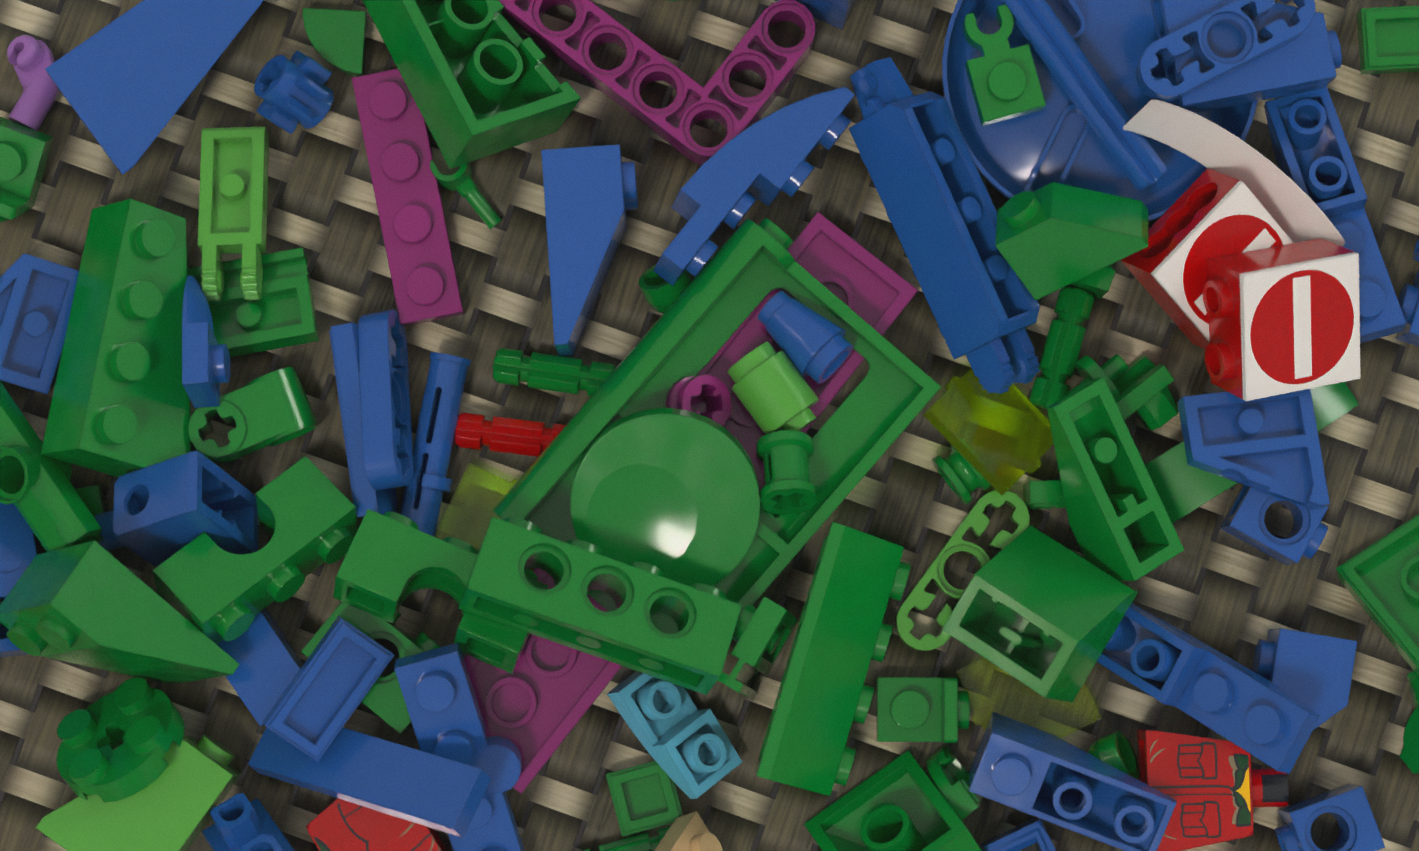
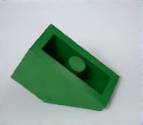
[995,182,1148,300]

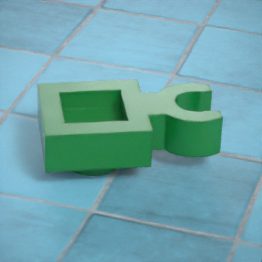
[963,4,1046,126]

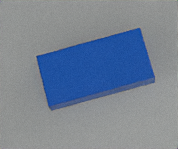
[262,616,394,762]

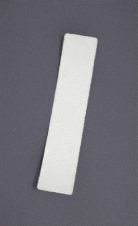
[1123,99,1345,247]

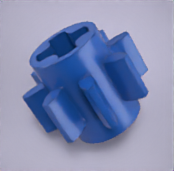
[254,50,334,134]

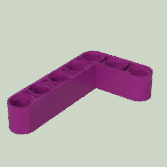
[499,0,815,165]

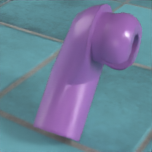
[7,35,60,131]

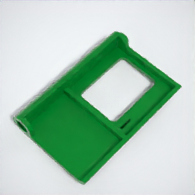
[492,217,941,634]

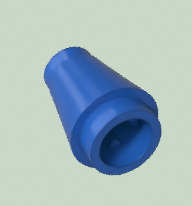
[757,291,853,384]

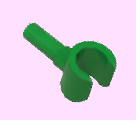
[430,160,502,230]

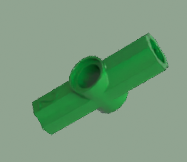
[0,381,104,552]

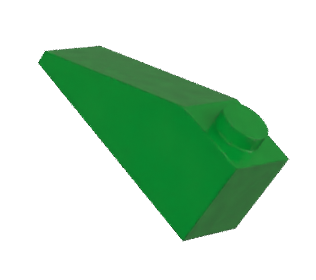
[1047,377,1184,581]

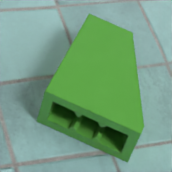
[36,734,242,851]

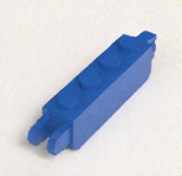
[849,57,1040,394]

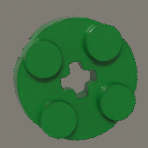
[56,677,185,802]

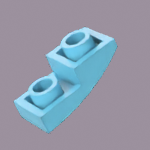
[607,671,742,799]

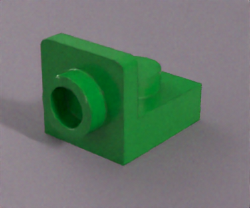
[0,117,54,222]
[876,677,969,743]

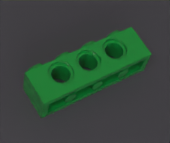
[459,517,742,695]

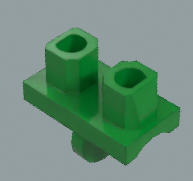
[1067,354,1179,431]

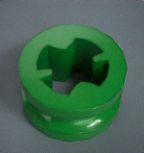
[931,441,992,505]

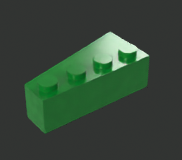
[41,199,191,477]

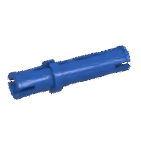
[400,352,471,537]

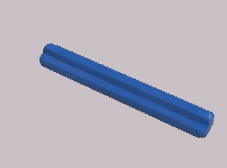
[999,0,1167,191]

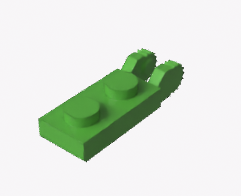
[198,126,269,301]

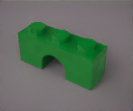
[153,456,357,645]
[333,509,549,674]

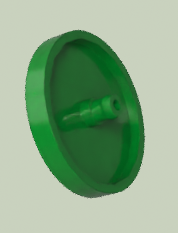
[570,408,760,586]

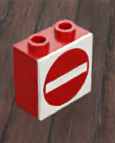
[1121,168,1293,350]
[1203,238,1361,401]

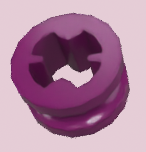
[665,374,732,426]

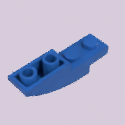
[1264,86,1406,343]
[653,87,855,286]
[1097,604,1320,774]

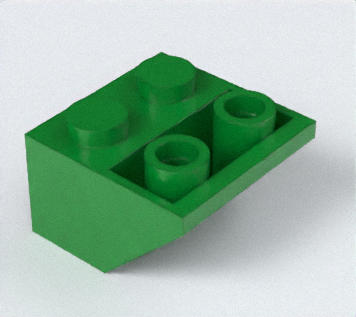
[942,525,1138,703]

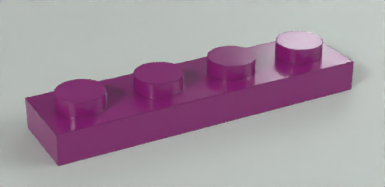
[352,69,465,327]

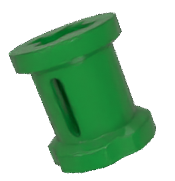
[756,430,817,515]

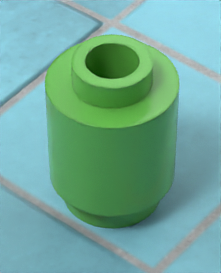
[727,341,819,435]

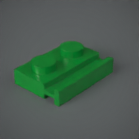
[187,247,319,357]
[717,597,799,701]

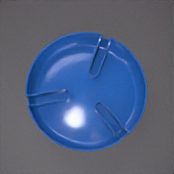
[942,0,1258,221]

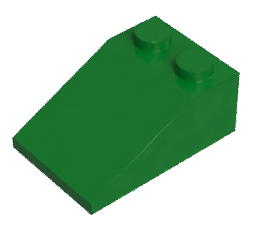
[0,541,240,684]

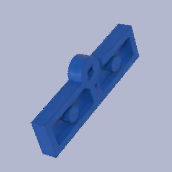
[394,642,525,851]

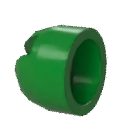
[638,265,692,313]
[1087,731,1140,779]

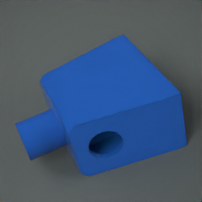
[95,450,258,567]

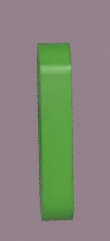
[895,490,1030,651]

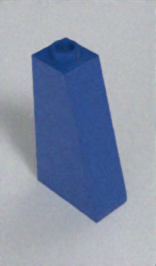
[45,0,264,175]

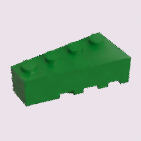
[363,0,581,169]

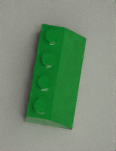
[754,522,911,796]

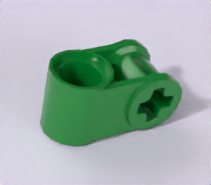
[188,366,319,463]

